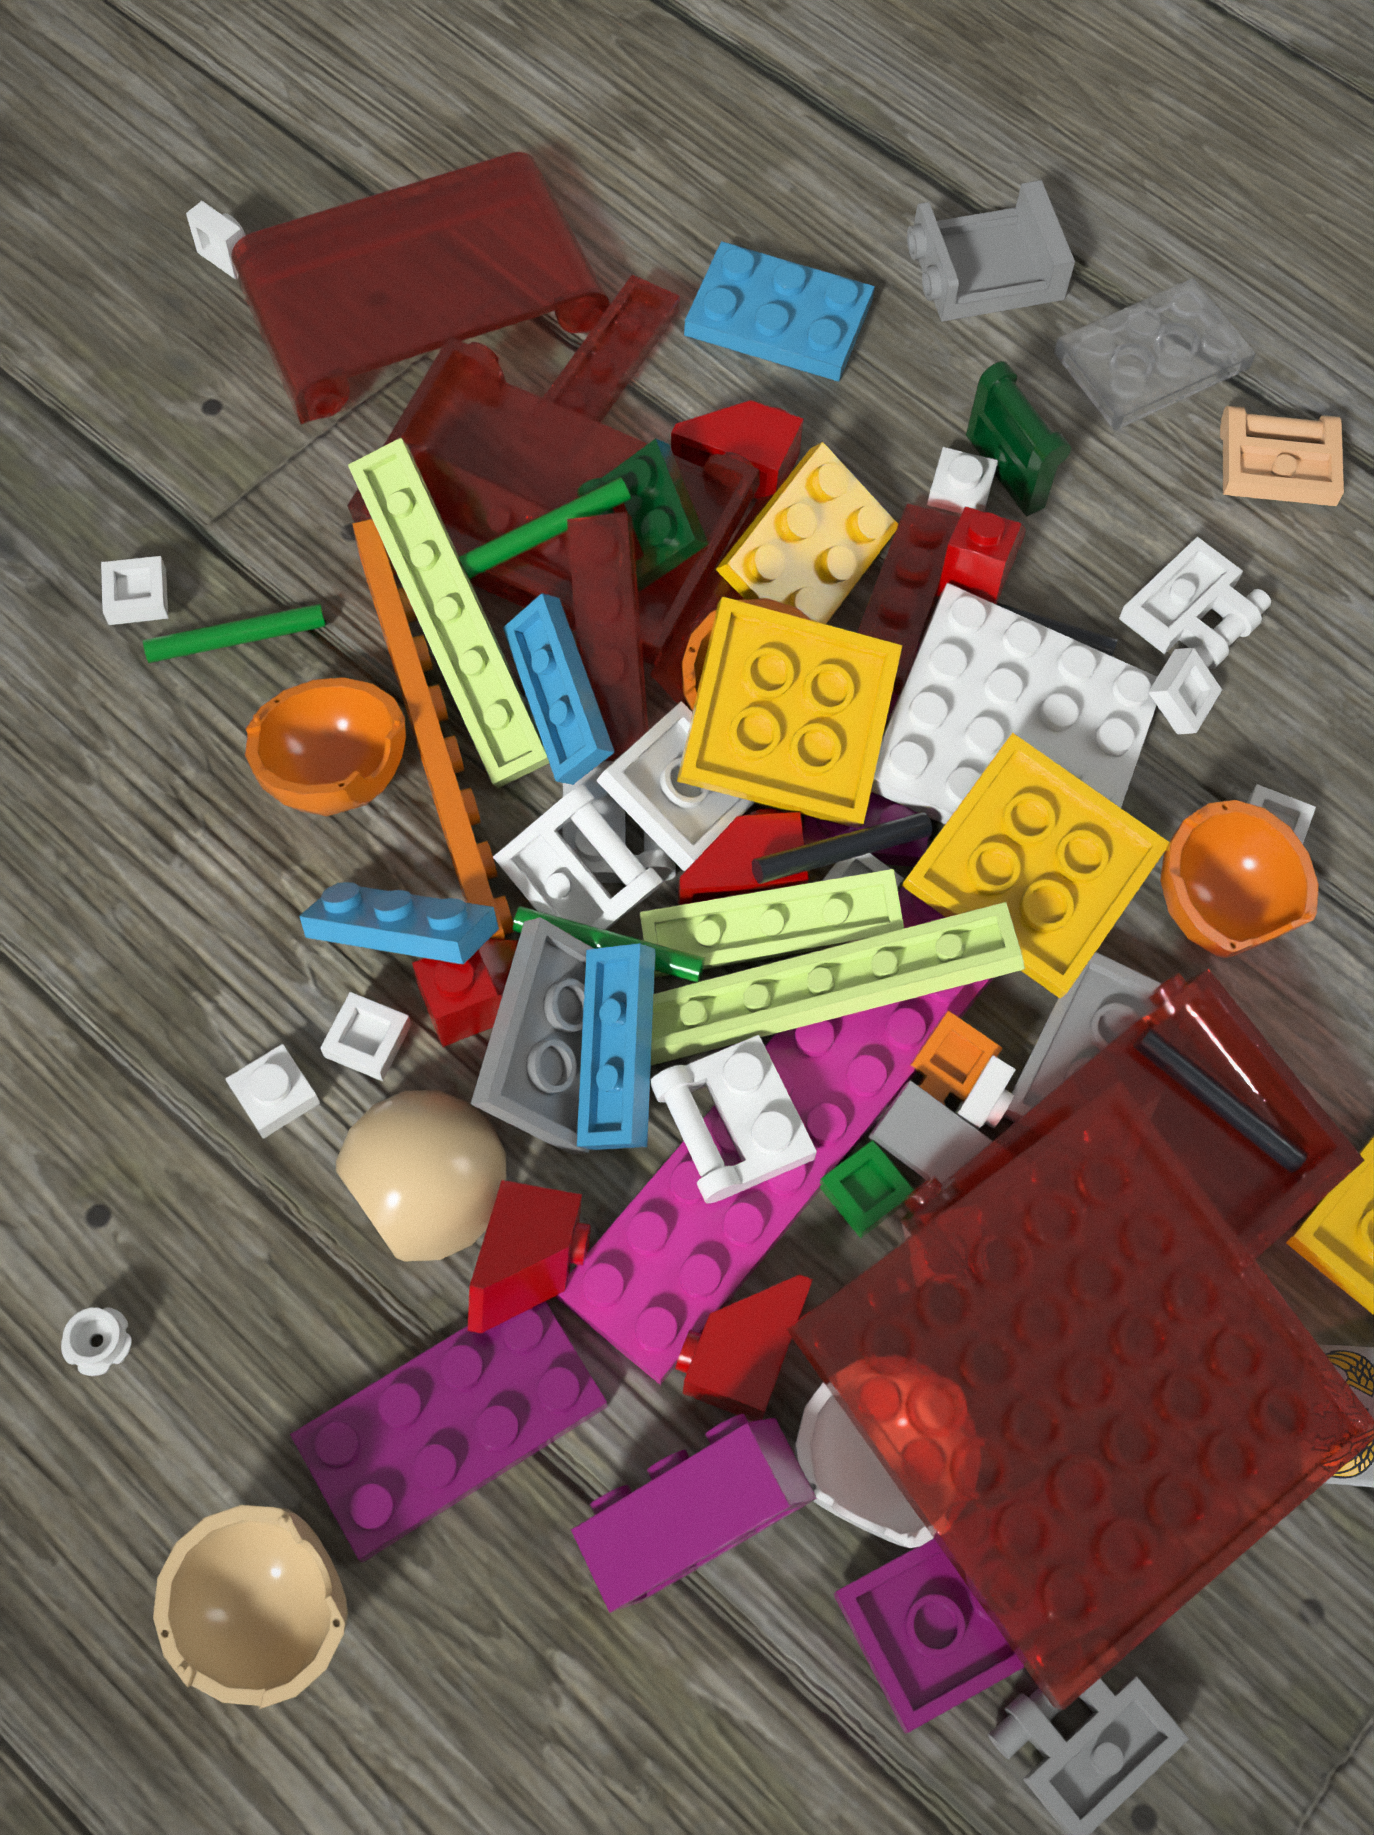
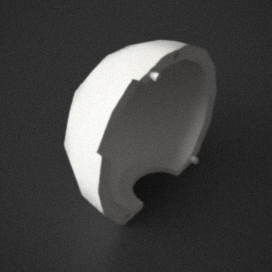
[794,1355,980,1548]

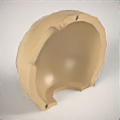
[336,1090,507,1262]
[153,1505,348,1709]

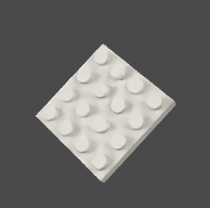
[871,583,1157,824]

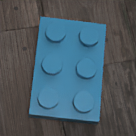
[684,241,875,382]

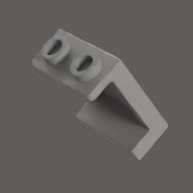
[907,180,1075,322]

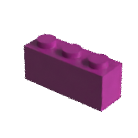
[571,1414,817,1613]

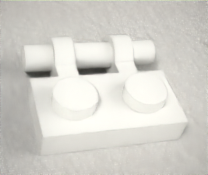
[1119,537,1271,669]

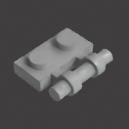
[988,1635,1189,1835]

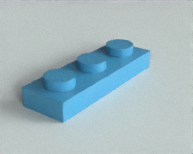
[503,593,614,785]
[299,882,499,964]
[577,943,655,1150]

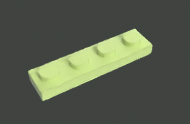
[640,869,904,978]

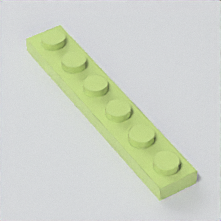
[348,438,549,788]
[651,902,1025,1065]

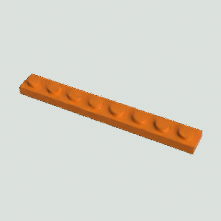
[352,519,515,940]

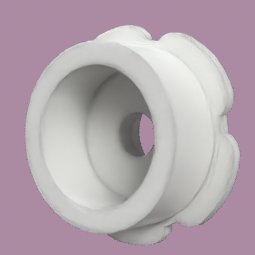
[61,1307,132,1376]

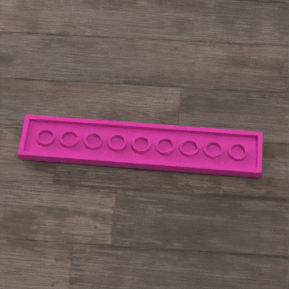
[555,887,995,1385]

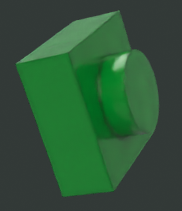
[820,1140,915,1239]

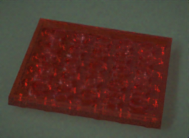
[786,1081,1374,1710]

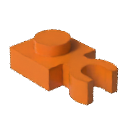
[909,1010,1003,1105]

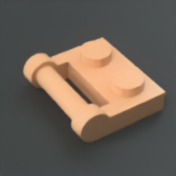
[1220,406,1344,506]

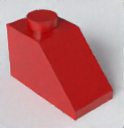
[671,400,804,503]
[937,506,1026,604]
[678,808,808,905]
[412,939,519,1047]
[468,1180,591,1333]
[675,1274,813,1421]

